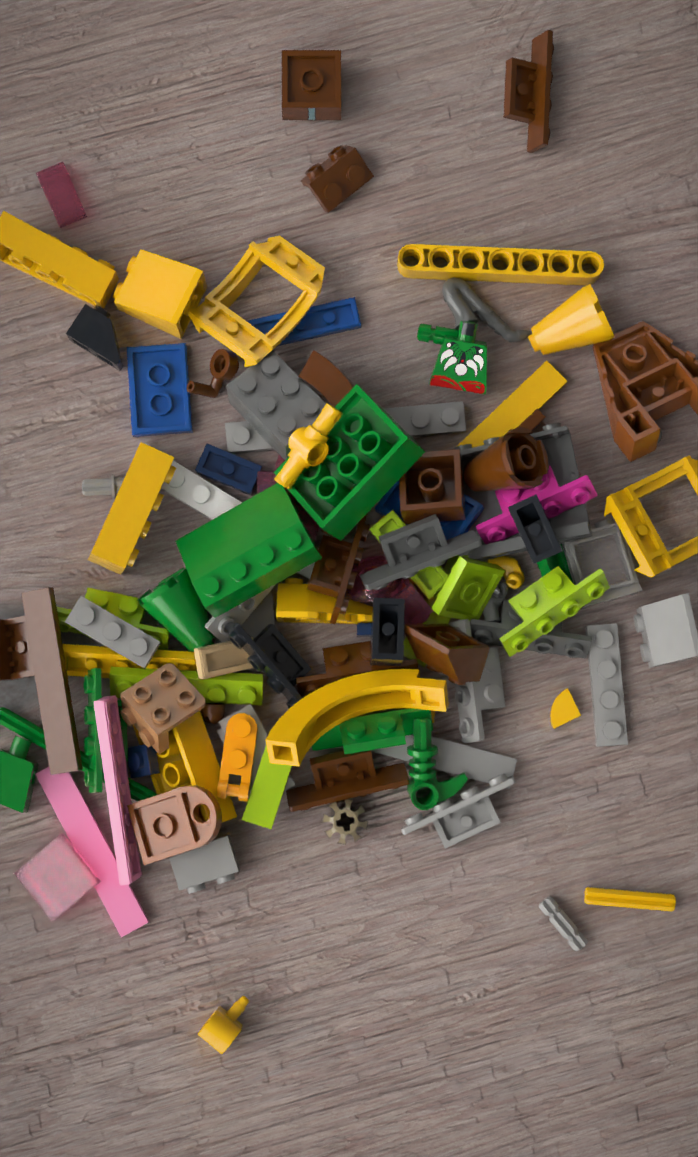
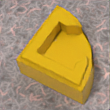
[550,688,581,729]

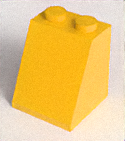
[113,249,207,339]

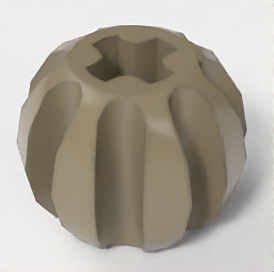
[322,799,368,845]

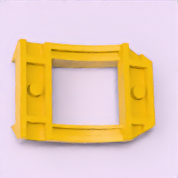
[188,235,325,367]
[604,455,698,577]

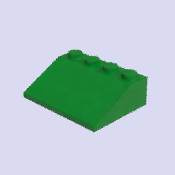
[274,384,425,541]
[175,483,322,618]

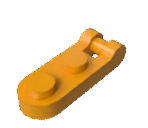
[217,713,258,802]

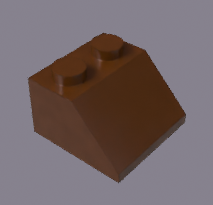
[404,623,490,685]

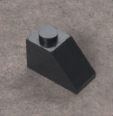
[66,304,123,371]
[370,598,405,666]

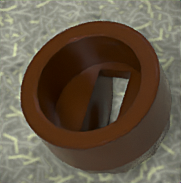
[201,703,225,724]

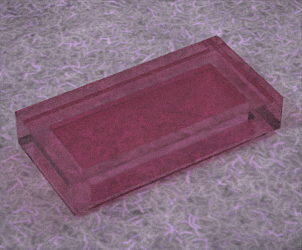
[36,161,87,228]

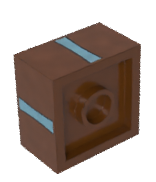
[282,50,341,120]

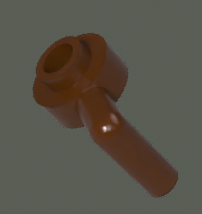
[187,349,239,398]

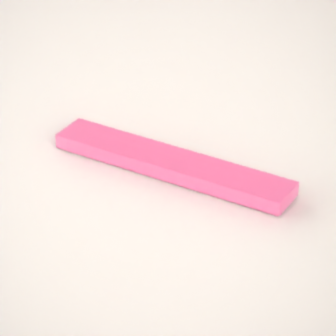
[94,695,142,885]
[35,767,149,937]

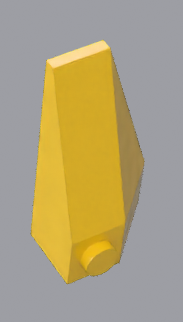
[276,578,373,624]

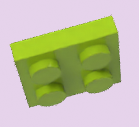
[431,556,505,621]

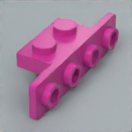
[476,466,598,544]

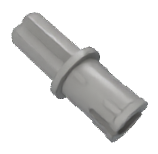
[82,475,125,499]

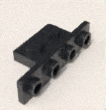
[225,622,311,708]

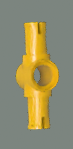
[274,403,343,490]

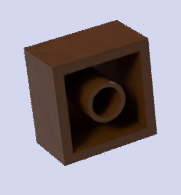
[399,449,466,524]

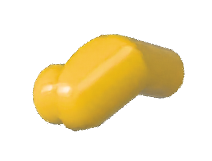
[487,556,525,589]

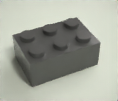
[226,350,326,460]

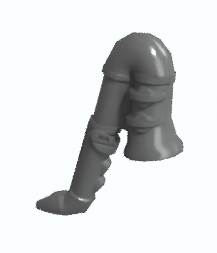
[442,277,532,342]

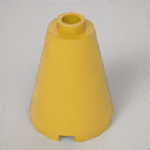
[528,284,615,355]

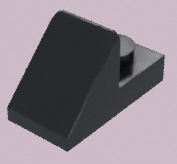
[508,494,563,564]

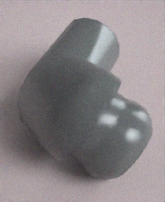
[483,581,508,623]

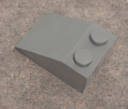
[634,593,698,668]

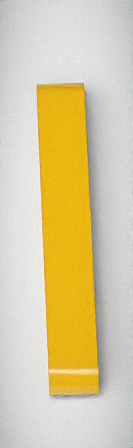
[397,244,604,286]

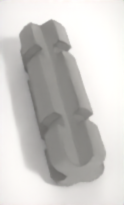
[539,896,588,951]

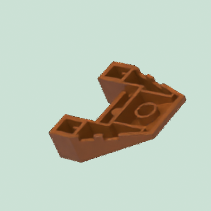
[593,321,698,462]

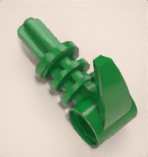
[407,717,468,810]

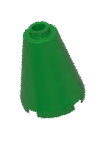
[137,568,215,652]

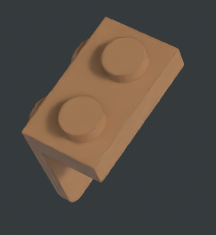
[120,663,206,754]

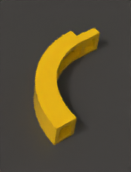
[265,669,449,767]

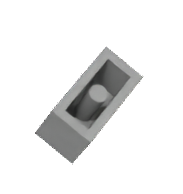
[169,835,240,894]

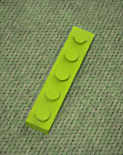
[109,667,264,705]

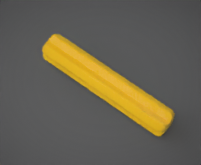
[584,887,676,911]

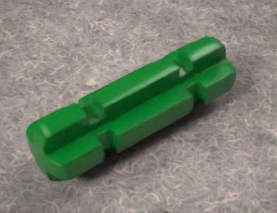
[417,324,476,345]

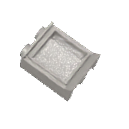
[560,519,643,610]

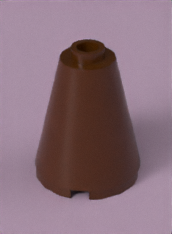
[464,427,549,491]

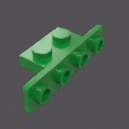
[83,668,128,793]
[312,708,433,754]

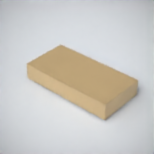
[194,637,254,679]

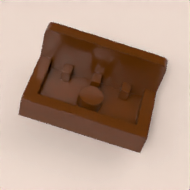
[301,145,374,213]
[0,615,35,681]

